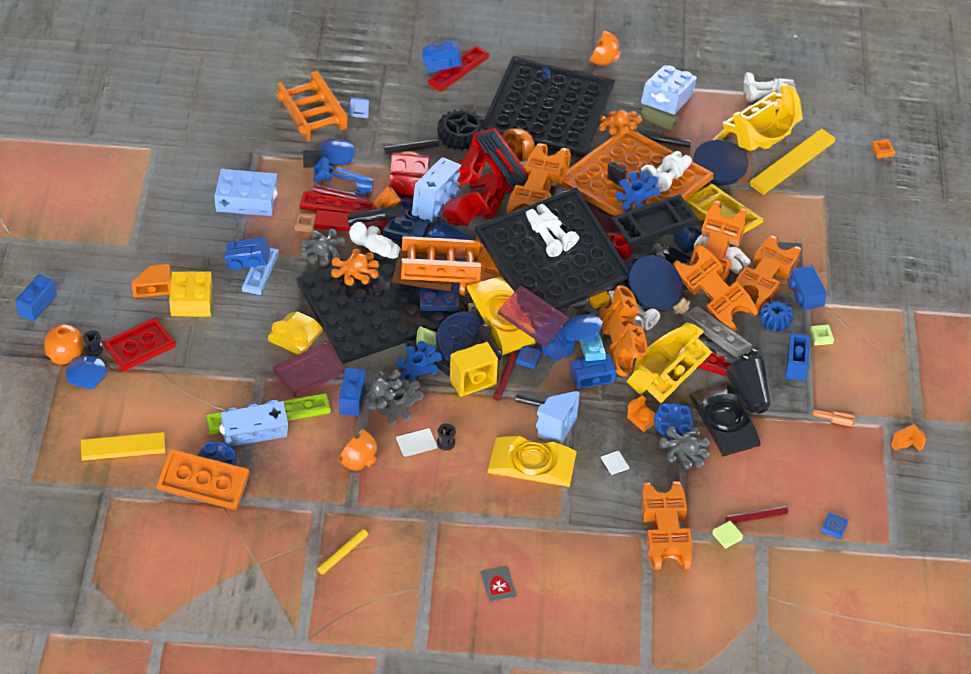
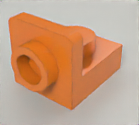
[373,186,401,209]
[627,395,655,432]
[891,424,926,451]

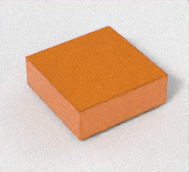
[871,139,895,158]

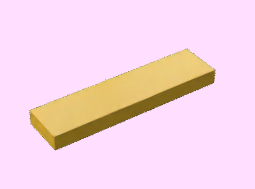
[81,432,166,461]

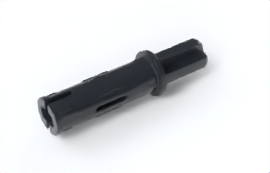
[347,205,404,226]

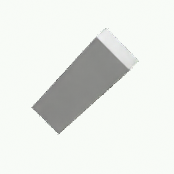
[683,306,752,358]

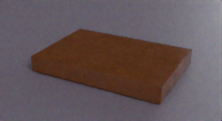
[393,250,457,291]

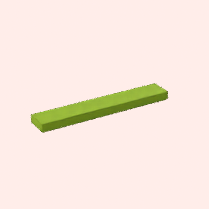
[206,393,331,435]

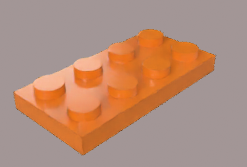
[156,449,250,511]

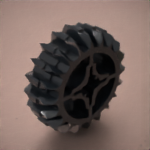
[437,108,486,151]

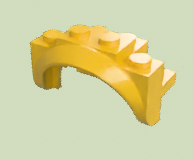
[723,83,803,151]
[626,323,712,403]

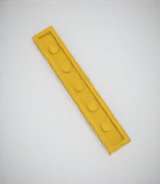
[750,129,835,195]

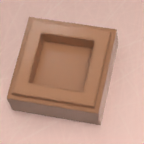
[294,213,316,232]

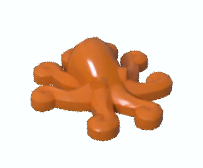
[598,110,642,135]
[331,249,379,285]

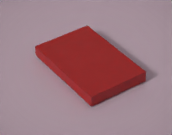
[103,317,176,372]

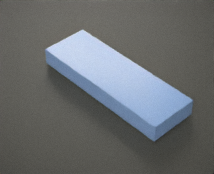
[242,248,279,295]

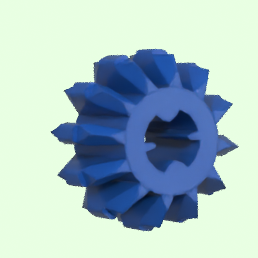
[759,300,793,332]

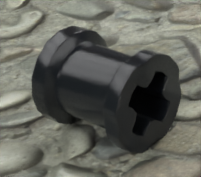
[83,330,103,357]
[437,424,456,451]

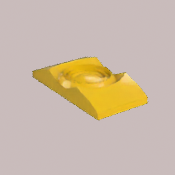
[685,184,763,234]
[467,276,536,355]
[488,436,577,487]

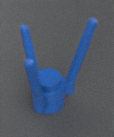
[333,167,373,196]

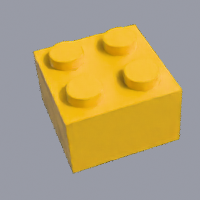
[169,272,213,317]
[450,342,498,397]

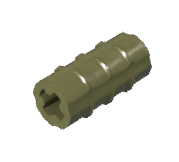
[640,104,680,131]

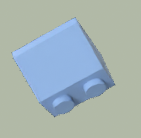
[536,391,580,444]

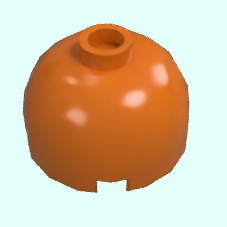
[589,30,621,66]
[501,128,535,162]
[44,324,85,364]
[338,429,377,471]

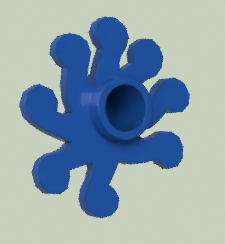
[615,172,660,212]
[396,341,442,383]

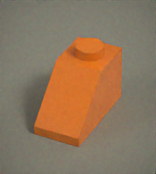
[131,264,171,298]

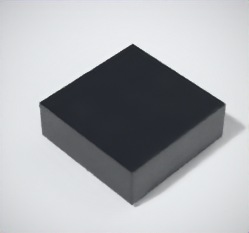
[303,150,322,168]
[607,161,626,187]

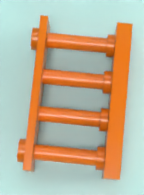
[276,71,347,142]
[401,237,481,283]

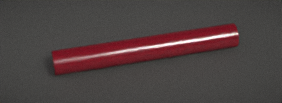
[313,185,369,202]
[493,351,519,401]
[725,506,788,523]

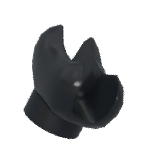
[473,324,502,361]

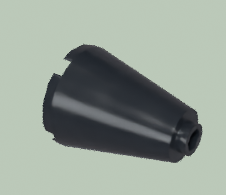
[726,355,770,414]

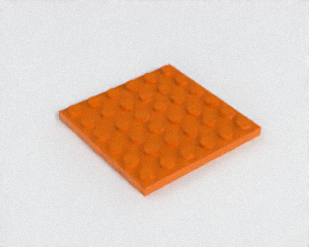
[556,128,714,216]

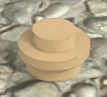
[672,297,690,315]

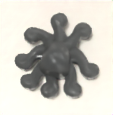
[300,229,347,267]
[362,370,402,411]
[379,379,424,425]
[659,426,710,470]

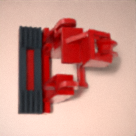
[442,128,529,227]

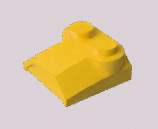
[268,311,323,356]

